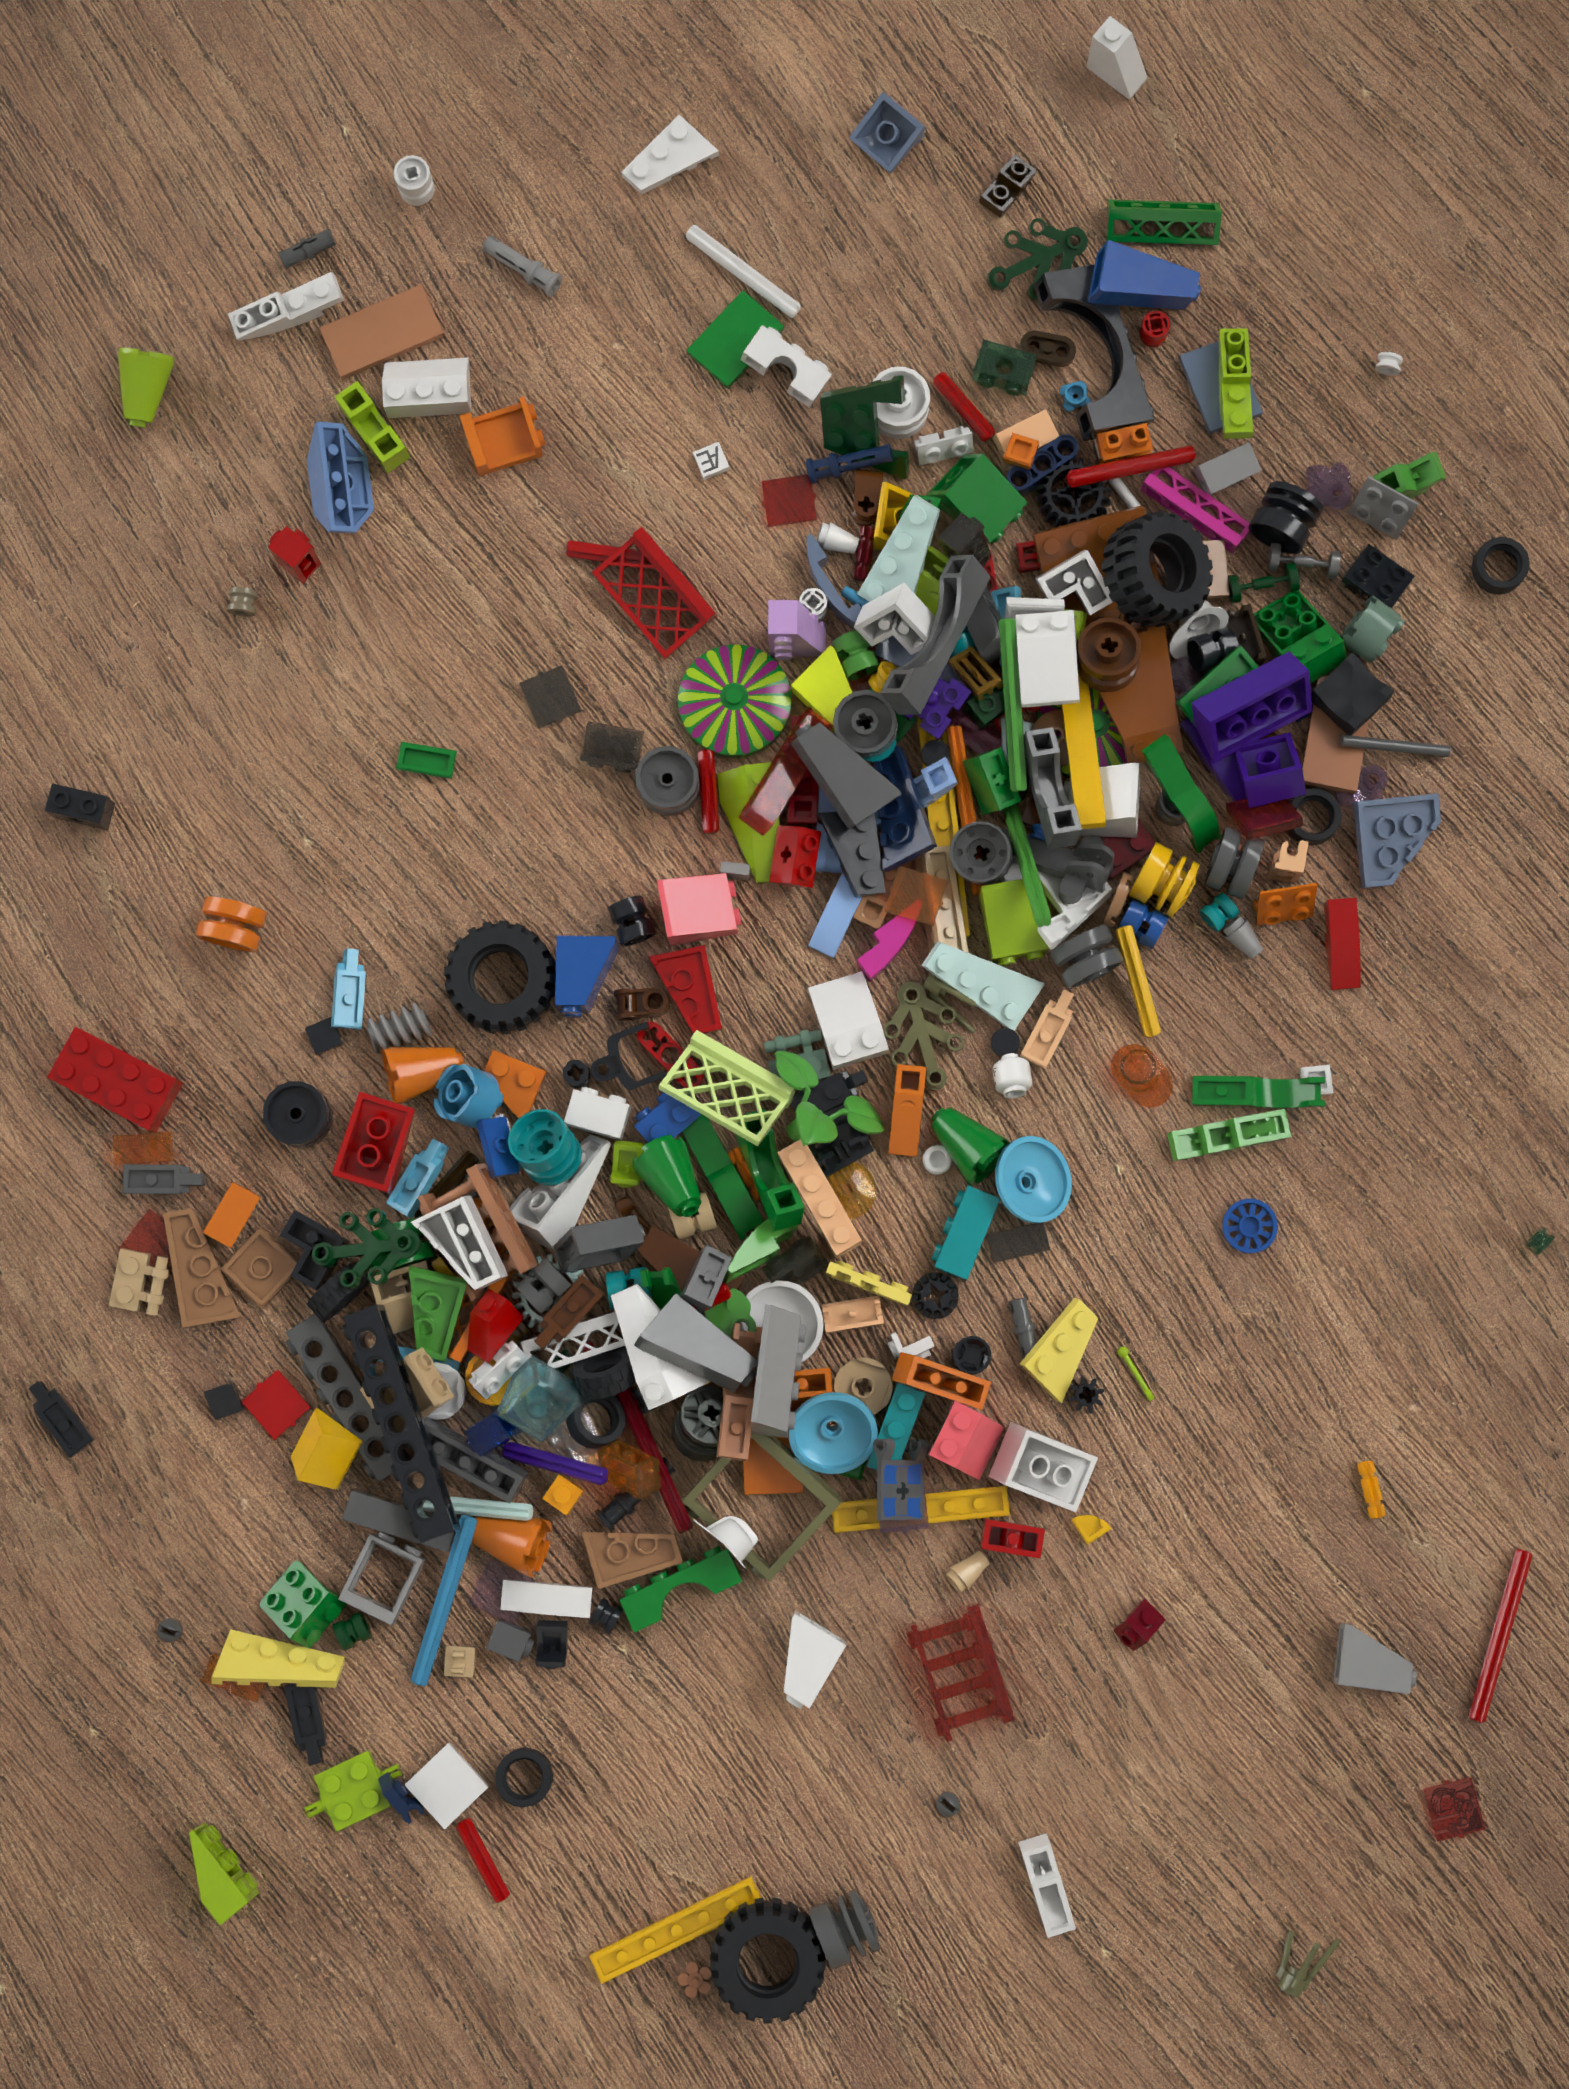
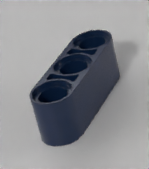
[1006,435,1079,497]

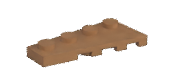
[163,1208,242,1328]

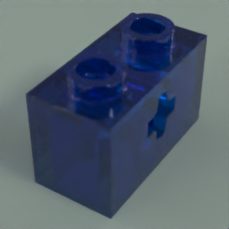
[465,1405,526,1457]

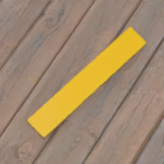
[1061,673,1106,829]
[832,1486,1010,1533]
[589,1876,762,1984]

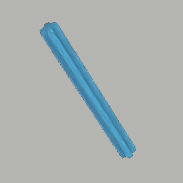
[411,1515,477,1686]

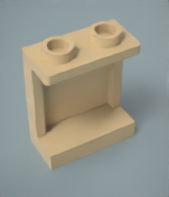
[360,1347,454,1432]

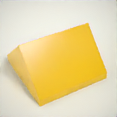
[873,482,914,550]
[291,1408,363,1490]

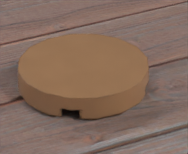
[1102,872,1134,929]

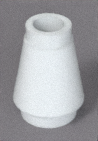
[816,522,859,554]

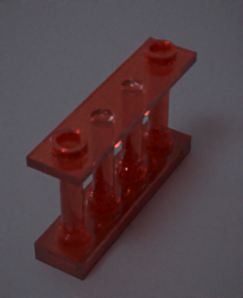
[906,1602,1015,1742]

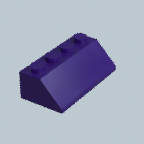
[1191,651,1312,762]

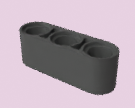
[966,587,1002,664]

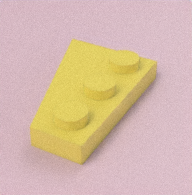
[826,1260,912,1306]
[1020,1298,1098,1403]

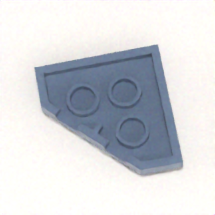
[1353,793,1441,888]

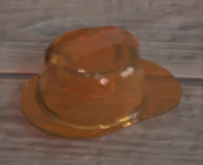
[1111,1044,1173,1108]

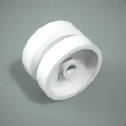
[873,367,930,439]

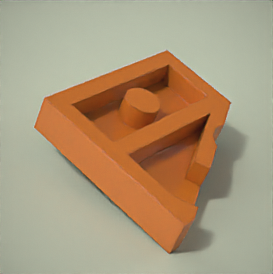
[484,1050,547,1119]

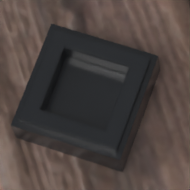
[305,1017,343,1055]

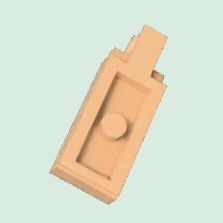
[1019,989,1074,1069]

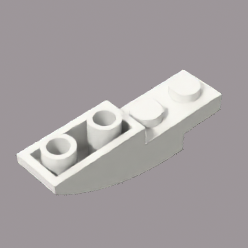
[228,272,344,341]

